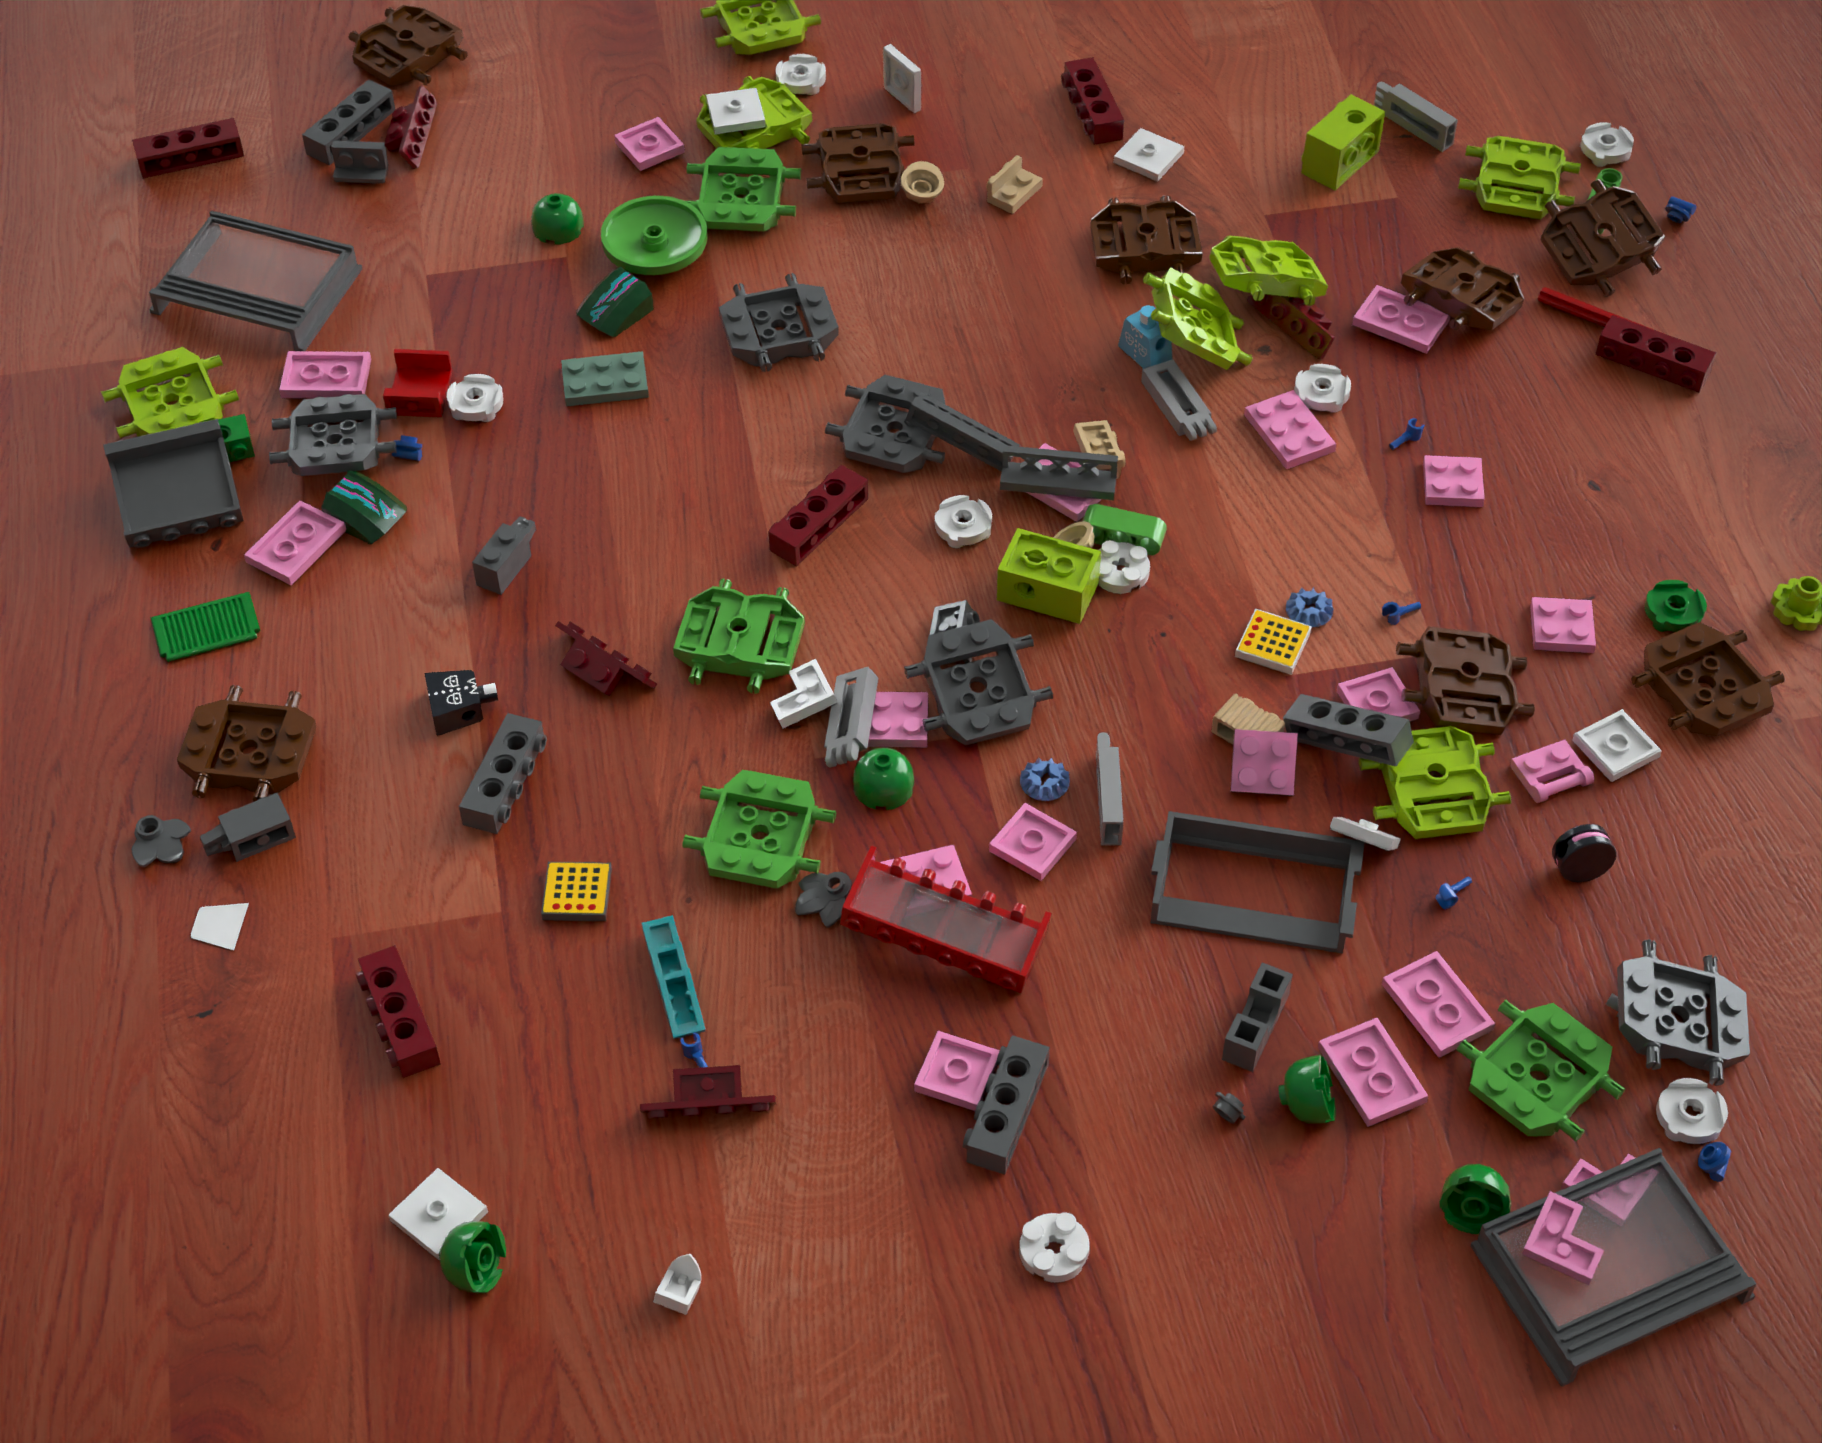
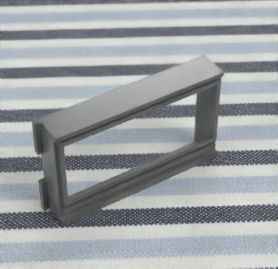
[1150,811,1365,954]

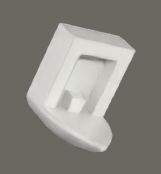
[653,1254,701,1315]

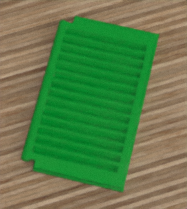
[150,592,261,662]

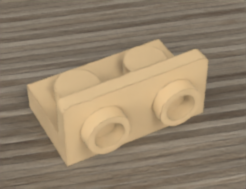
[986,155,1043,214]
[1073,420,1125,479]

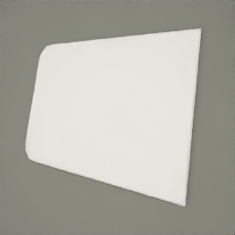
[191,903,249,951]

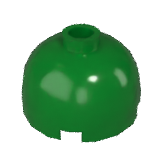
[531,193,584,245]
[853,747,914,810]
[1279,1055,1336,1124]
[1439,1164,1511,1234]
[439,1221,506,1293]

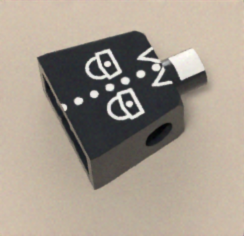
[424,670,498,736]

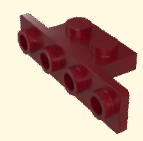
[384,86,437,169]
[1247,293,1335,359]
[555,621,657,696]
[640,1065,776,1118]

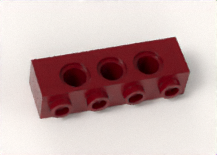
[1061,57,1124,145]
[132,118,244,179]
[1595,315,1717,393]
[768,465,868,567]
[356,945,441,1078]

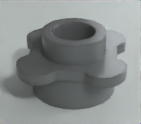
[1213,1092,1246,1124]

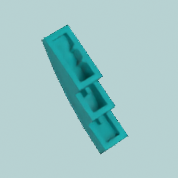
[642,915,706,1039]

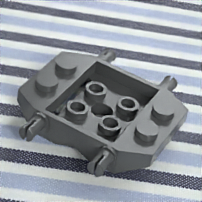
[719,273,839,372]
[825,375,946,473]
[269,394,397,476]
[904,619,1053,746]
[1617,939,1750,1086]

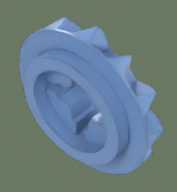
[1286,587,1334,627]
[1020,757,1070,801]

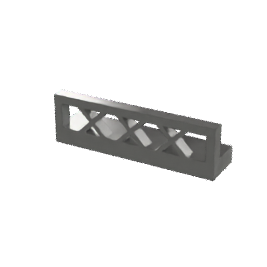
[905,392,1020,472]
[1000,445,1118,500]

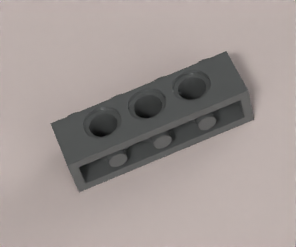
[302,80,396,166]
[1283,694,1414,766]
[459,713,547,834]
[963,1035,1050,1175]

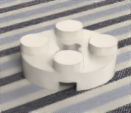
[776,54,826,95]
[1580,122,1634,167]
[1294,364,1351,412]
[447,374,504,422]
[935,495,992,548]
[1099,540,1150,594]
[1656,1078,1728,1144]
[1019,1212,1090,1283]

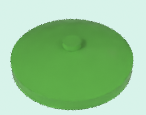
[601,196,707,275]

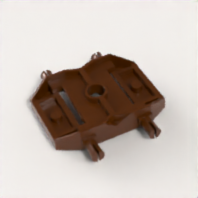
[349,5,467,86]
[801,123,914,203]
[1540,179,1665,297]
[1090,195,1203,284]
[1400,247,1524,331]
[1631,622,1785,736]
[1396,626,1535,735]
[177,685,317,802]

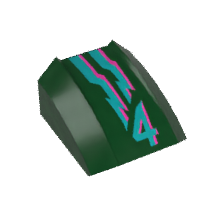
[576,266,654,337]
[321,471,408,545]

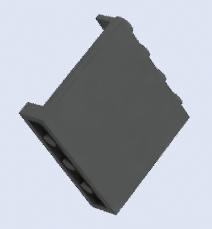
[103,419,244,548]

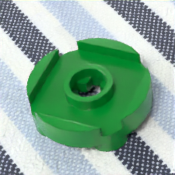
[1644,580,1707,632]

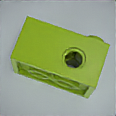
[1301,94,1385,190]
[997,528,1101,624]

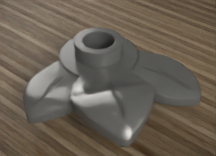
[132,815,191,867]
[795,872,852,928]

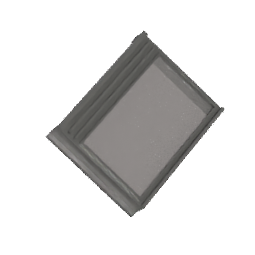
[149,210,363,351]
[1470,1148,1756,1387]

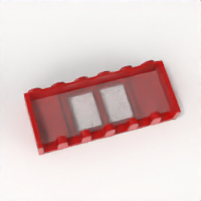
[840,846,1052,994]

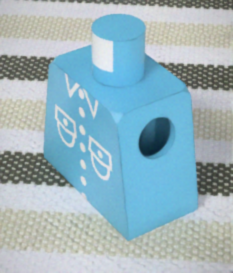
[1118,305,1172,369]

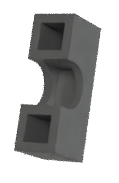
[1222,962,1293,1072]

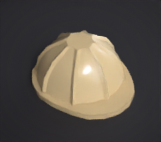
[900,161,944,204]
[1053,521,1095,548]

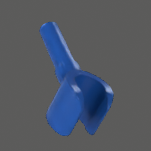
[1389,418,1425,450]
[1382,602,1421,625]
[1435,876,1472,909]
[681,1032,708,1068]

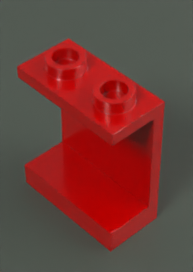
[383,349,453,418]

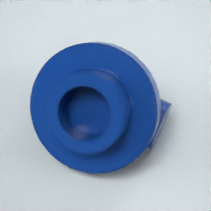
[1665,196,1697,223]
[392,435,423,461]
[1698,1142,1731,1182]

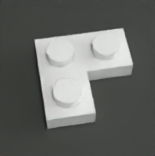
[770,659,838,728]

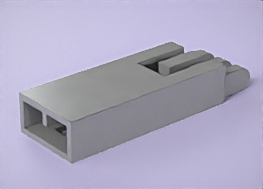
[1374,82,1458,152]
[1141,359,1217,441]
[824,667,879,768]
[1096,732,1123,845]

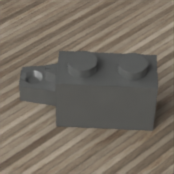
[472,517,536,595]
[200,793,296,862]

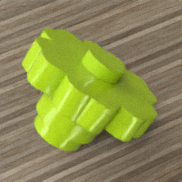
[1771,576,1822,631]

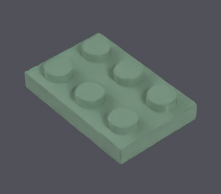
[561,351,649,406]

